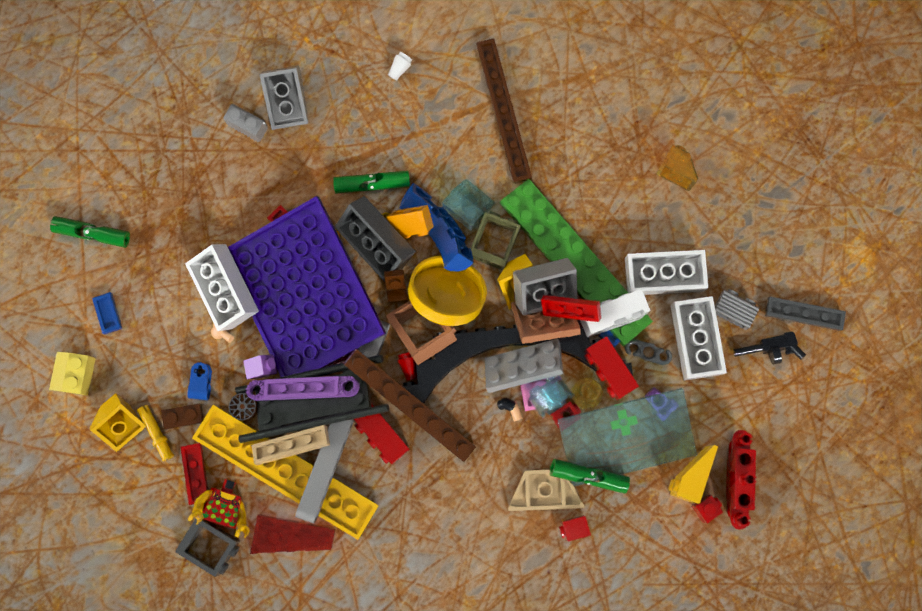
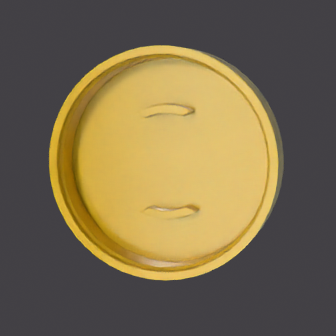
[408,256,487,326]

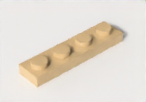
[252,425,330,465]

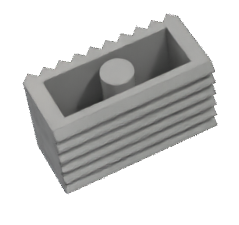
[223,104,268,142]
[715,289,759,330]

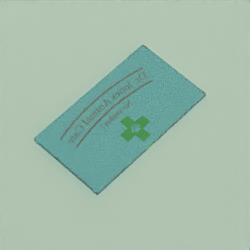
[557,388,697,486]

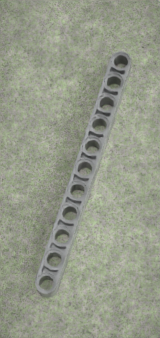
[295,320,390,524]

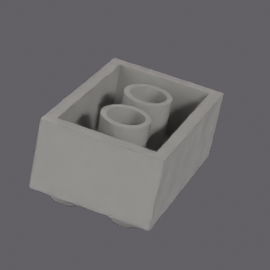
[513,258,577,316]

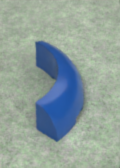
[399,183,474,272]

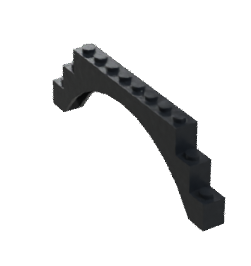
[402,320,633,404]

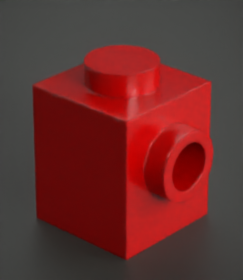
[691,495,723,523]

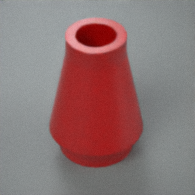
[397,352,417,381]

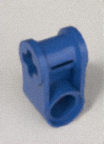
[187,362,212,400]

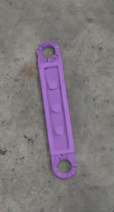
[246,376,360,401]

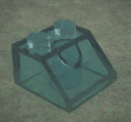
[442,179,495,231]

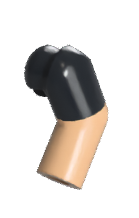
[497,398,523,422]

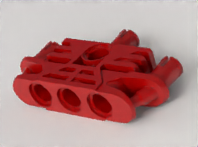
[726,430,757,530]

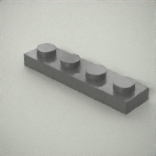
[765,297,846,331]

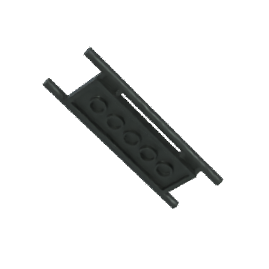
[235,355,390,443]

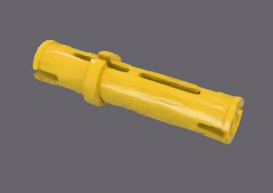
[137,405,174,462]

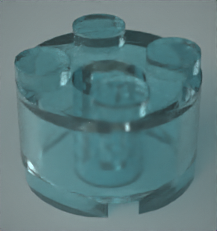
[529,376,574,418]

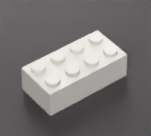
[185,244,259,331]
[625,250,708,295]
[670,296,727,381]

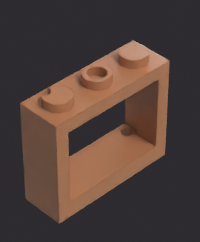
[386,300,457,365]

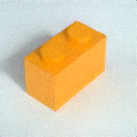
[387,205,434,239]

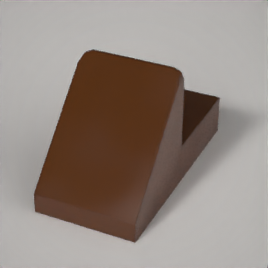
[384,269,408,302]

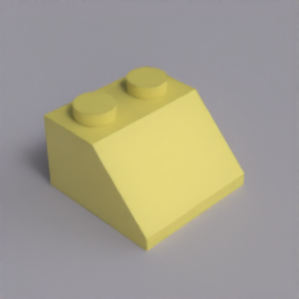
[49,352,96,396]

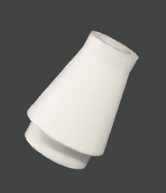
[388,52,412,81]

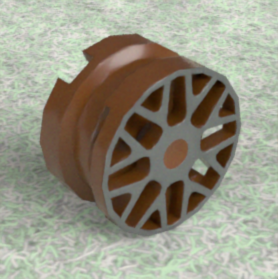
[229,393,257,421]

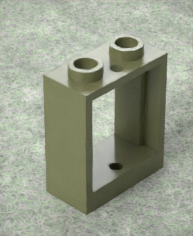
[471,211,521,270]

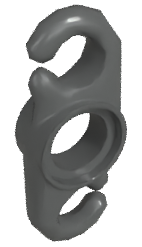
[625,339,672,365]

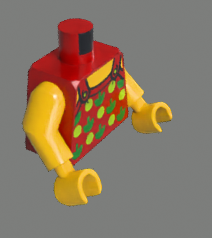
[188,479,250,538]

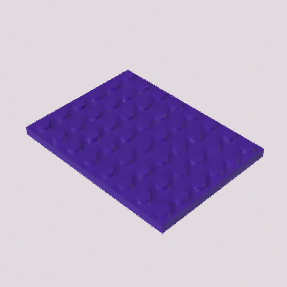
[228,196,387,377]

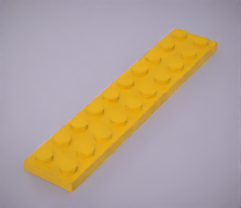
[192,405,379,540]

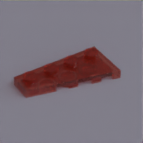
[250,514,336,554]

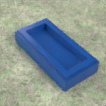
[92,292,123,335]

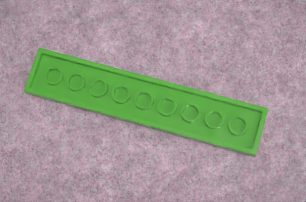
[500,179,653,346]

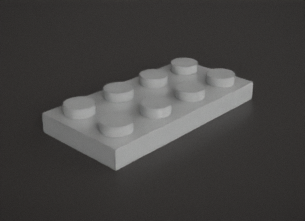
[485,339,563,393]

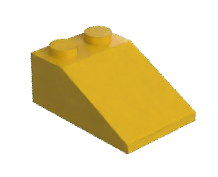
[668,445,718,504]

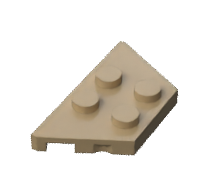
[508,470,584,511]

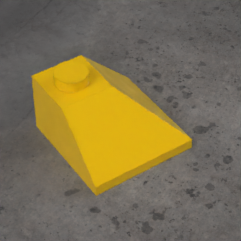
[497,254,534,310]
[90,393,145,452]

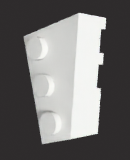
[580,289,650,338]

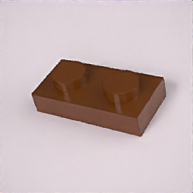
[161,403,204,430]

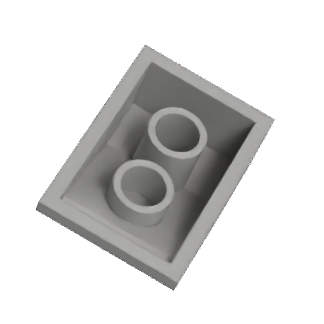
[259,65,309,130]

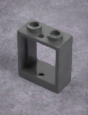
[175,519,240,577]

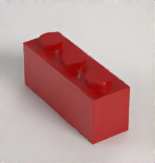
[585,336,639,400]
[354,404,410,465]

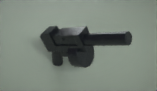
[733,331,806,365]

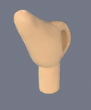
[211,323,234,343]

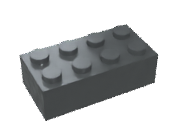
[335,196,416,282]

